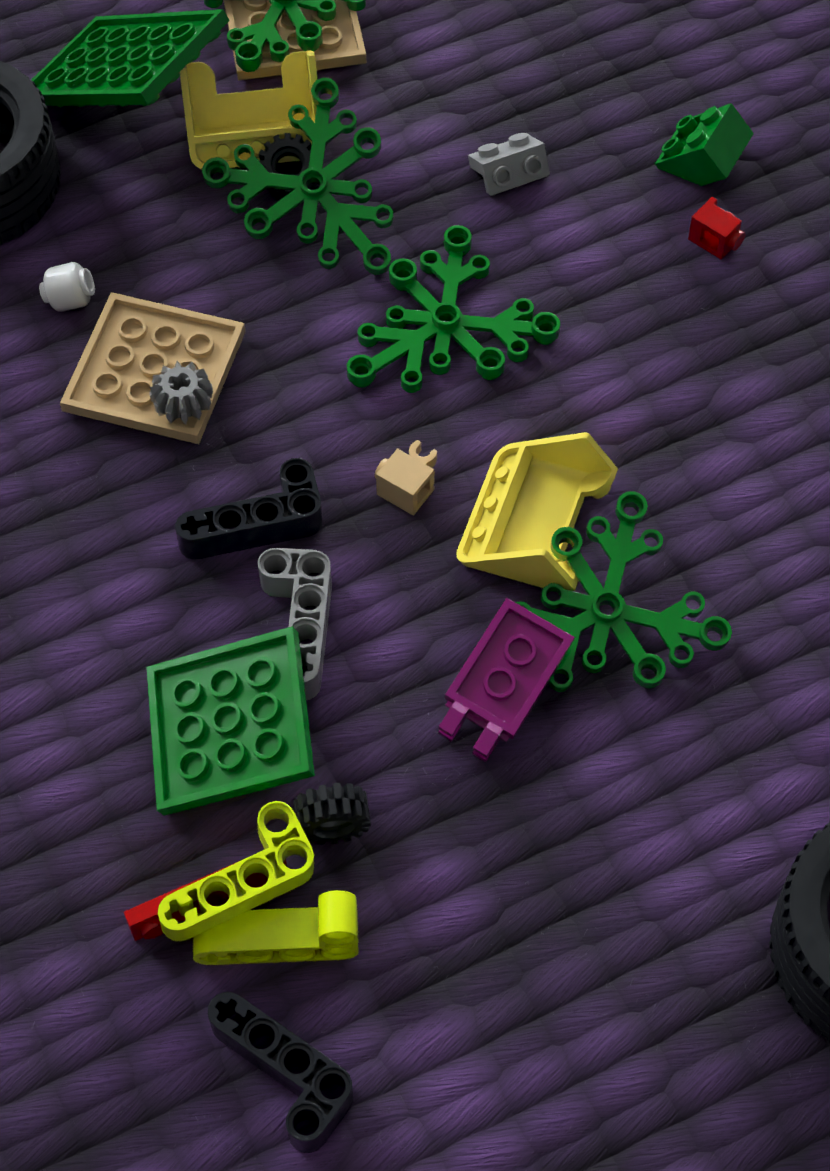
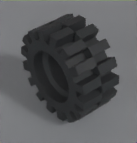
[258,133,317,199]
[293,783,371,845]

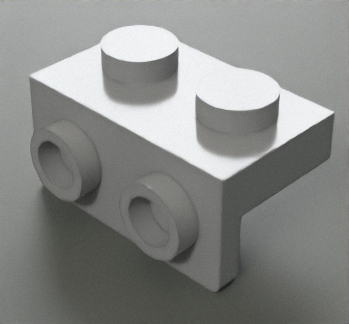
[468,133,550,196]

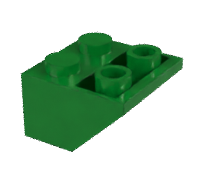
[655,103,754,186]

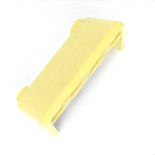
[456,432,618,591]

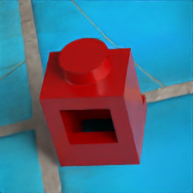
[688,196,746,260]

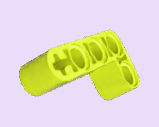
[158,801,314,941]
[193,890,359,965]

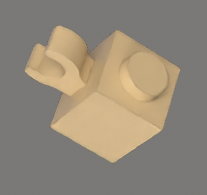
[375,440,437,516]

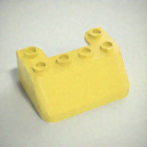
[180,51,318,169]

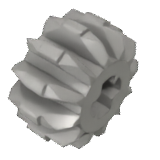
[150,361,213,425]

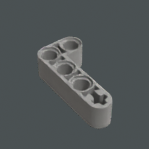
[258,548,332,700]

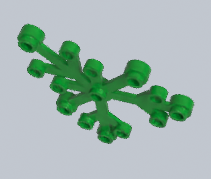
[204,0,366,72]
[202,78,394,275]
[347,225,560,393]
[515,491,732,692]

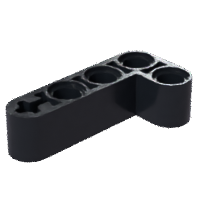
[175,458,323,560]
[207,992,353,1153]

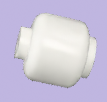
[39,262,95,312]

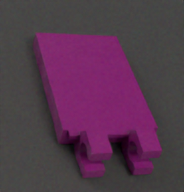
[438,598,575,762]

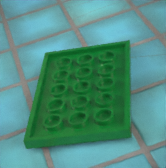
[31,9,230,107]

